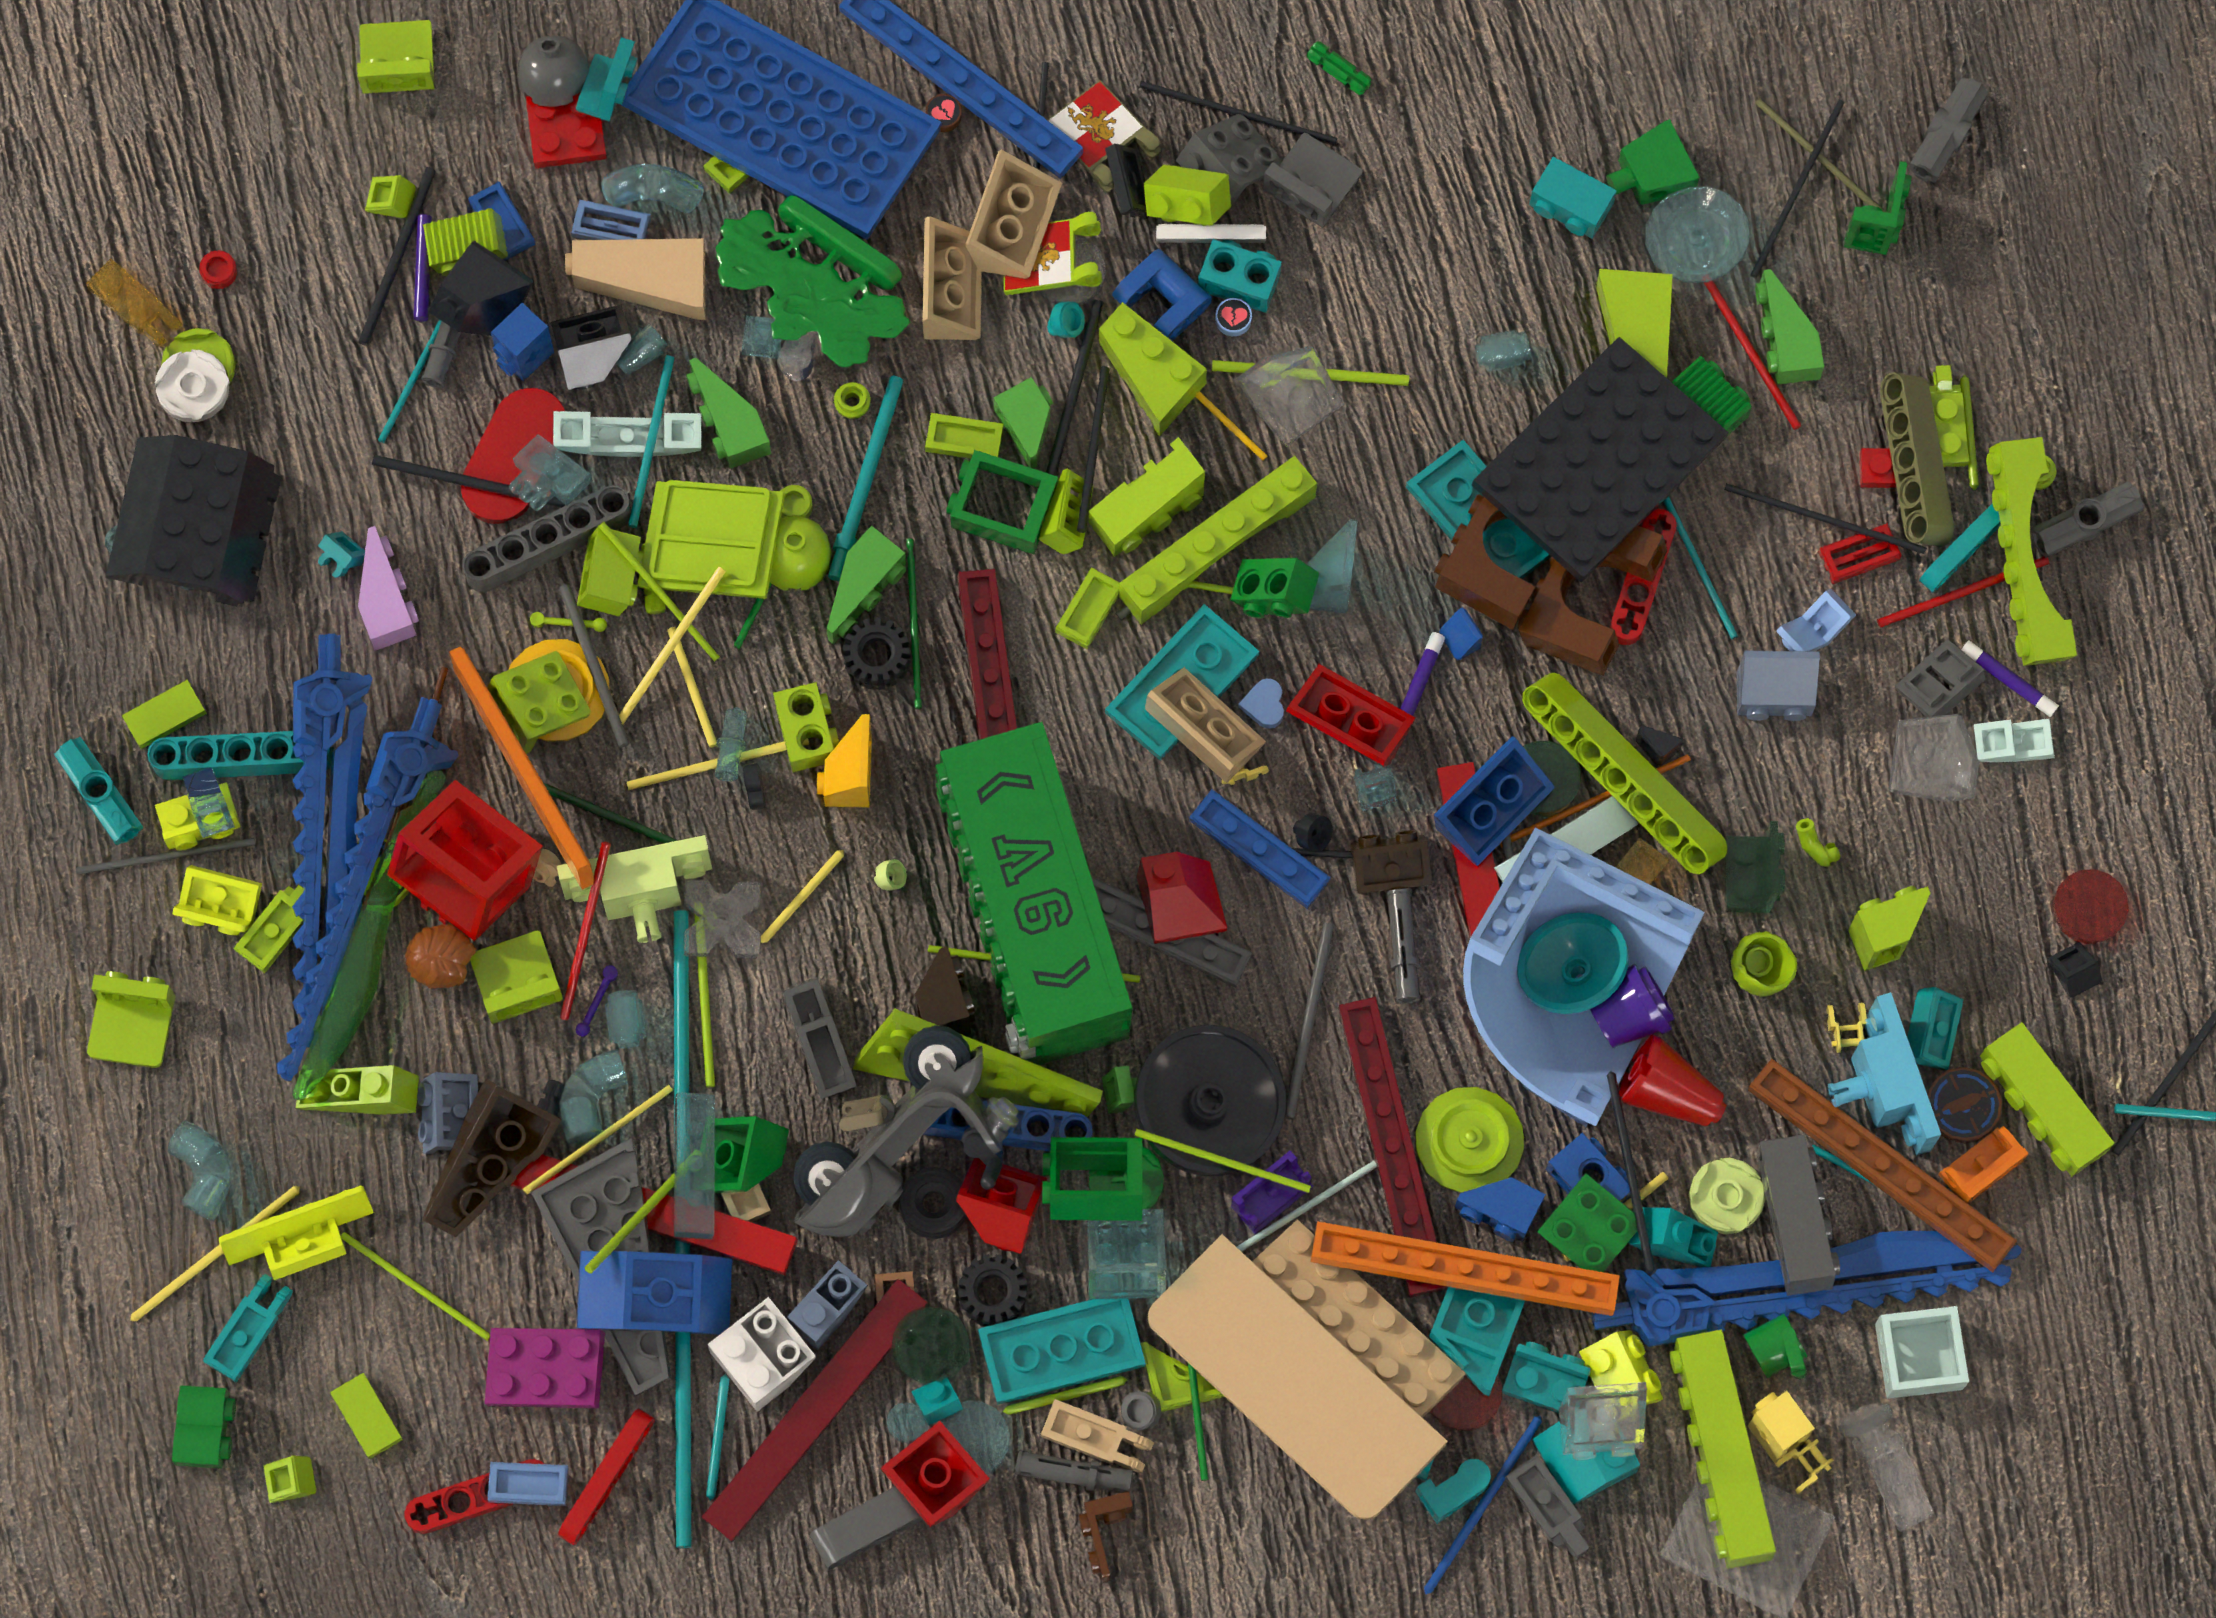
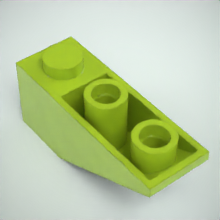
[296,1065,419,1115]

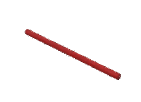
[1702,274,1802,430]
[1877,556,2050,628]
[560,842,611,1020]

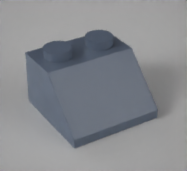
[1737,651,1820,721]

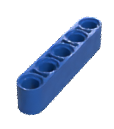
[922,1101,1093,1152]

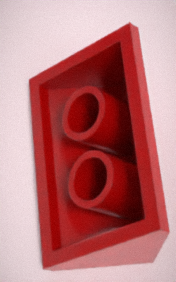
[1286,664,1416,768]

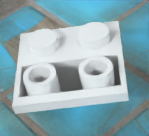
[708,1297,816,1412]

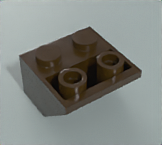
[915,946,976,1036]

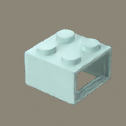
[1875,1306,1969,1399]

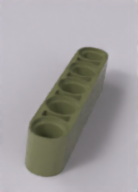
[1880,372,1954,547]

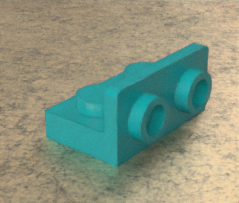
[1501,1342,1591,1416]

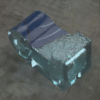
[183,767,235,838]

